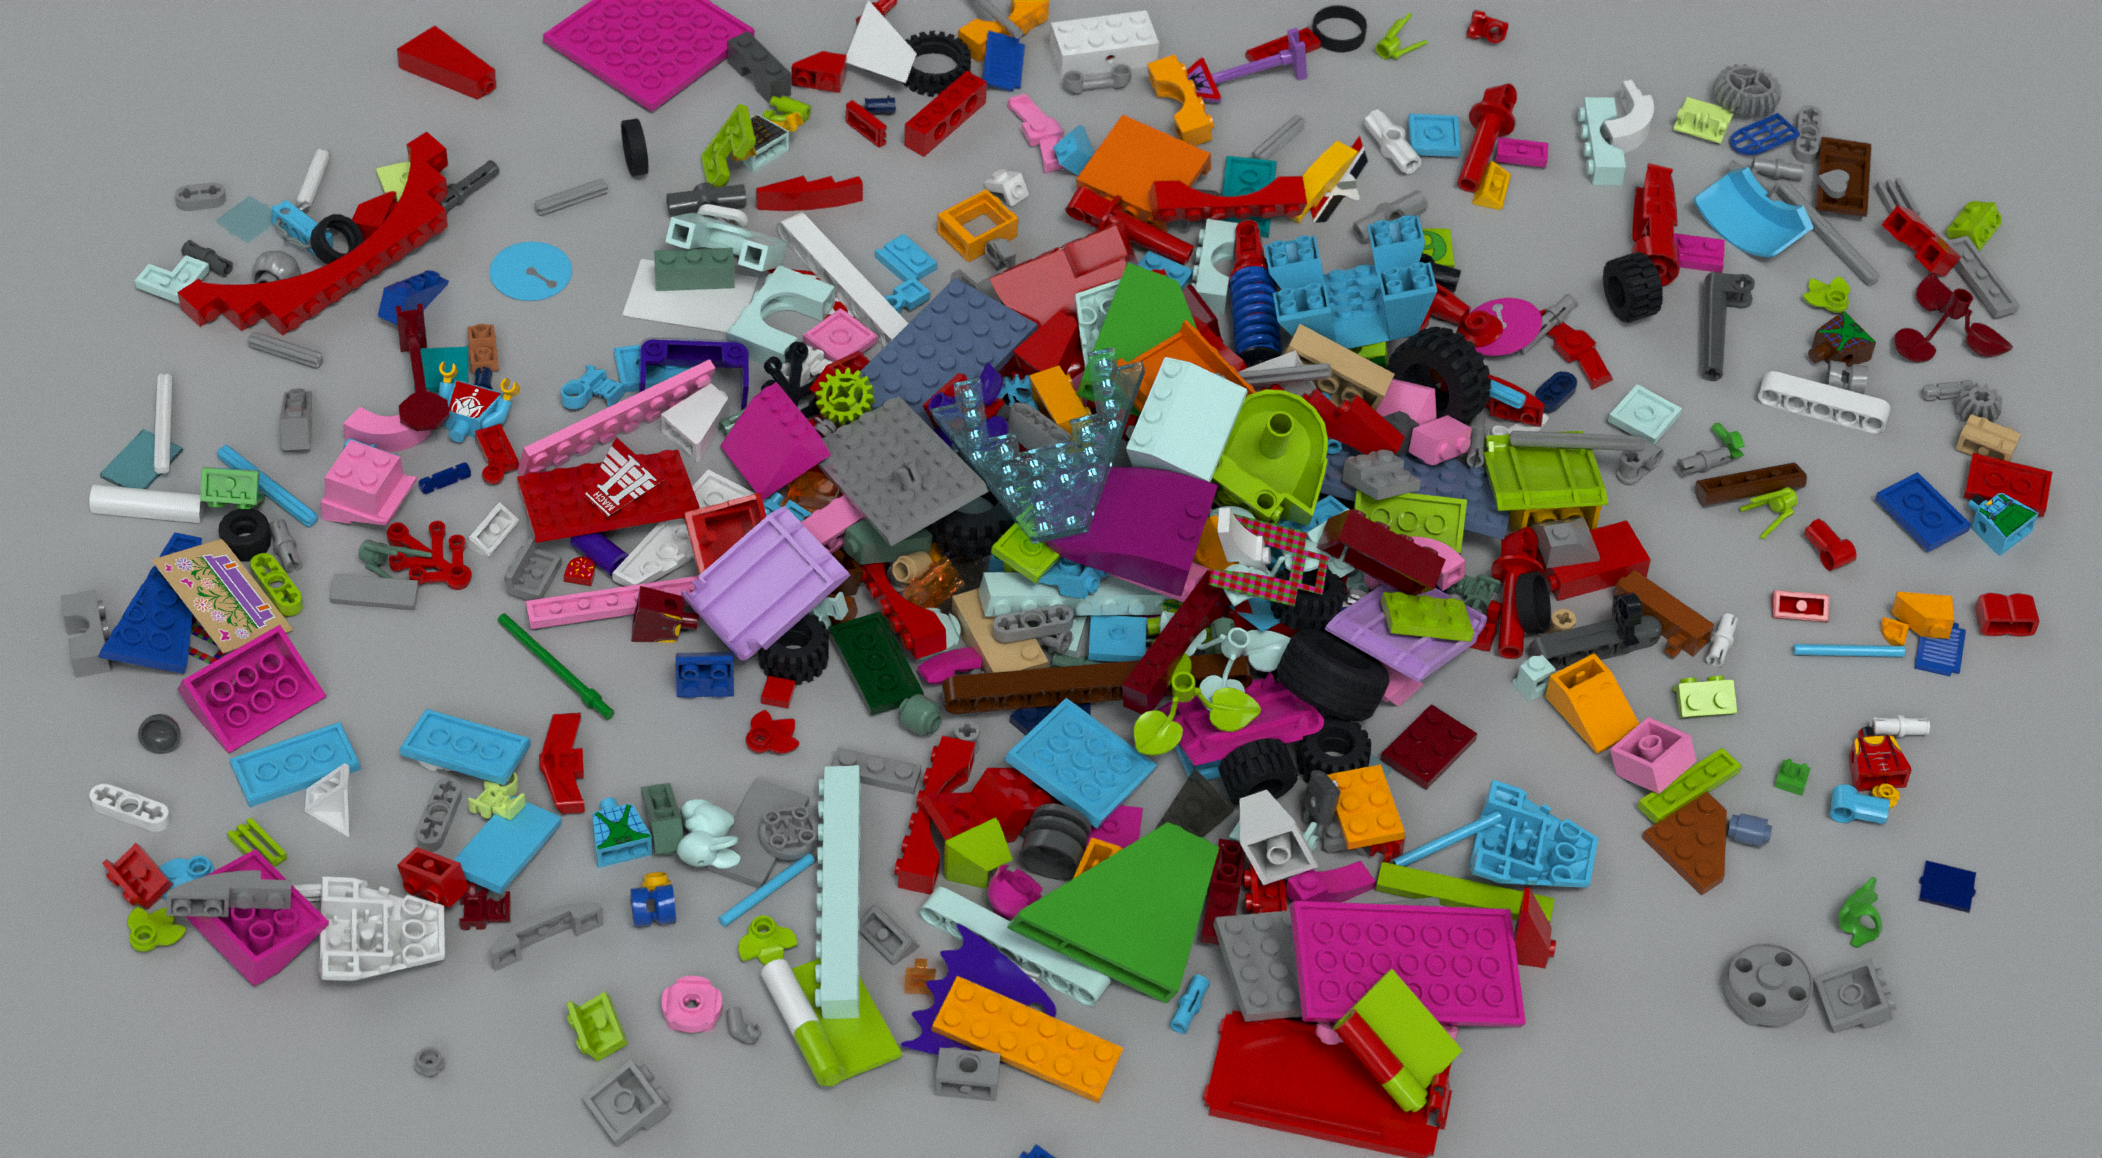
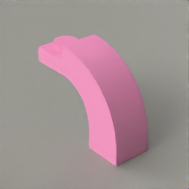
[343,391,431,452]
[1364,536,1465,591]

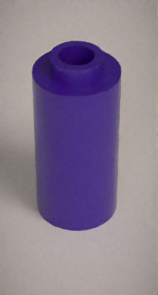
[570,532,629,576]

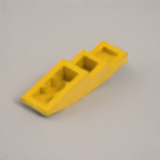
[1290,140,1359,223]

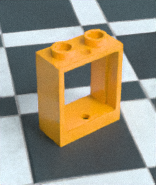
[937,189,1018,262]

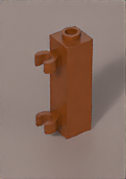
[1612,570,1714,658]

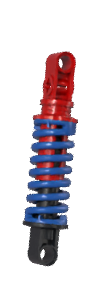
[1228,220,1282,369]

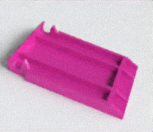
[1157,672,1324,766]

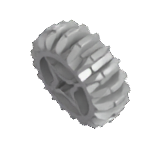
[1714,64,1781,119]

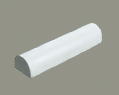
[89,484,206,523]

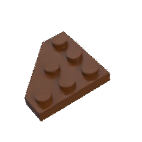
[1642,792,1727,896]

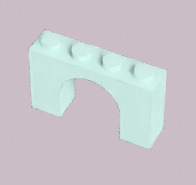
[665,213,788,272]
[727,265,835,368]

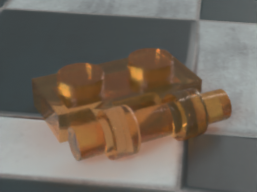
[902,556,965,608]

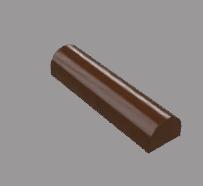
[1696,462,1807,507]

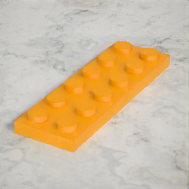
[932,976,1123,1104]

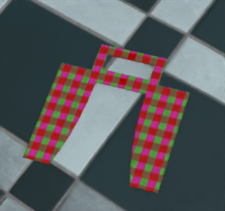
[1209,514,1329,607]

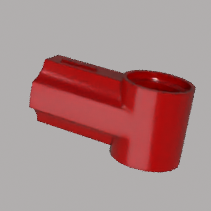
[1804,518,1857,571]

